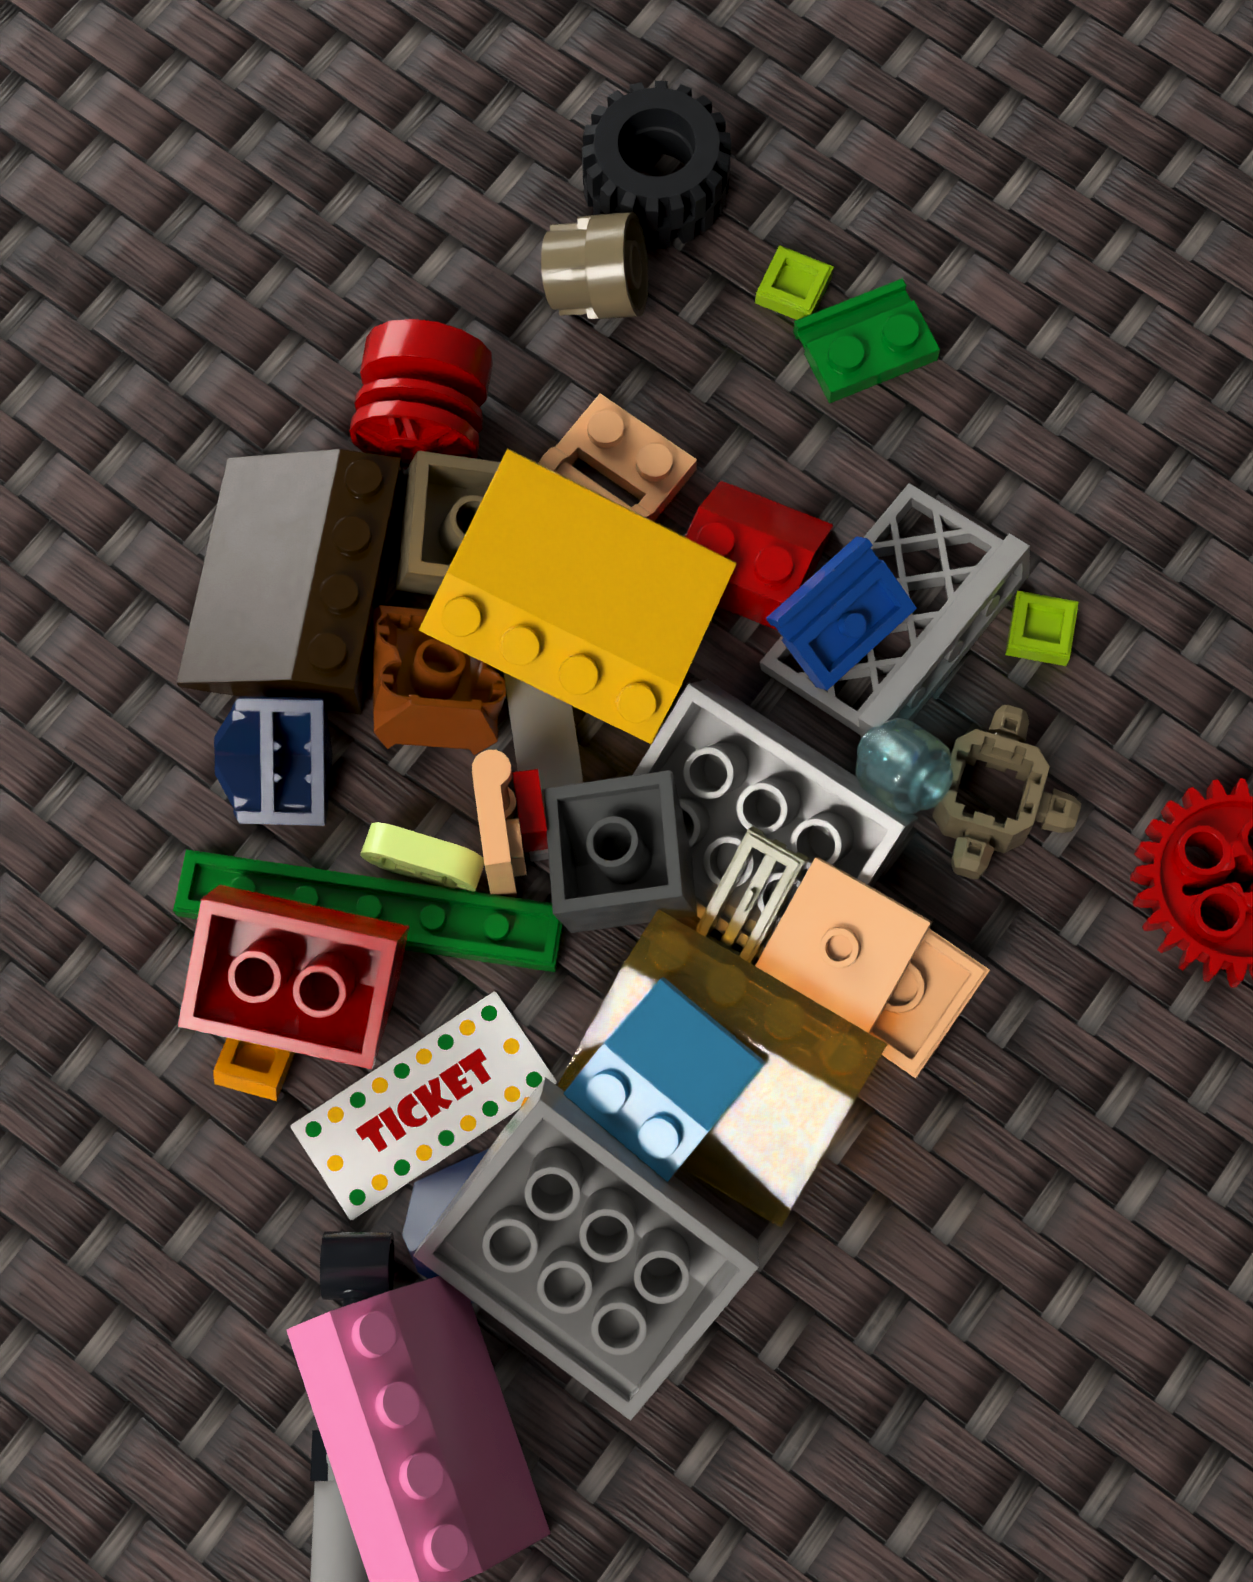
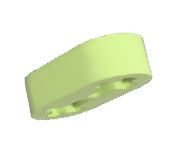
[360,822,485,892]

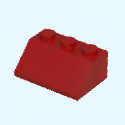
[178,885,409,1069]

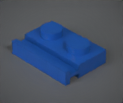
[766,536,917,690]

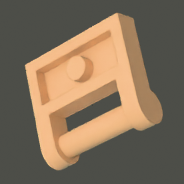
[538,393,697,521]
[472,750,527,897]

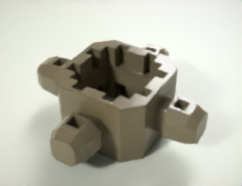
[900,705,1082,879]

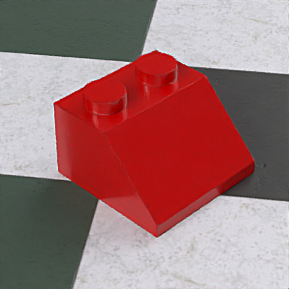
[685,481,834,631]

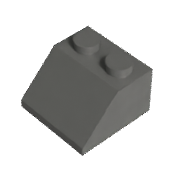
[543,770,697,933]

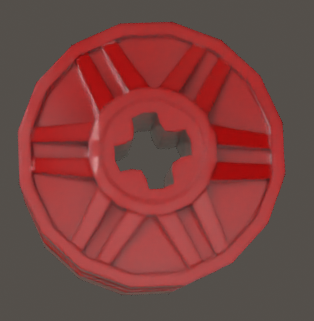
[349,319,493,470]

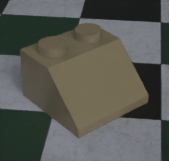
[395,451,500,595]

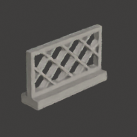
[760,483,1030,758]

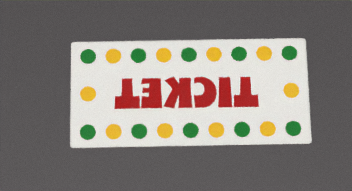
[291,992,557,1220]

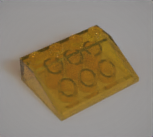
[557,909,887,1228]

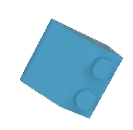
[563,977,766,1182]

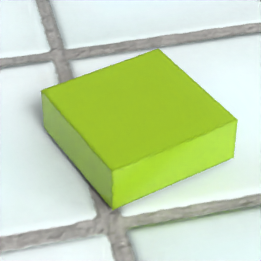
[755,245,834,320]
[1005,590,1079,666]

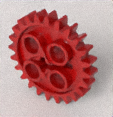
[1130,778,1253,988]

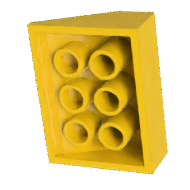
[419,448,736,744]

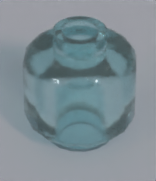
[855,718,953,814]

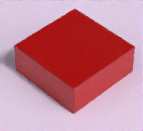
[512,769,548,852]

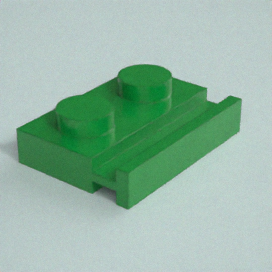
[793,278,940,404]

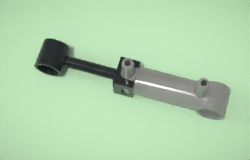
[310,1231,395,1582]

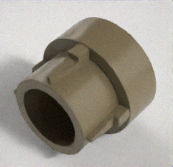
[541,212,649,319]

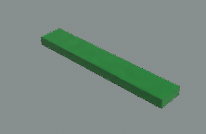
[173,850,563,972]

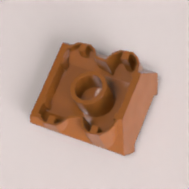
[373,605,506,755]

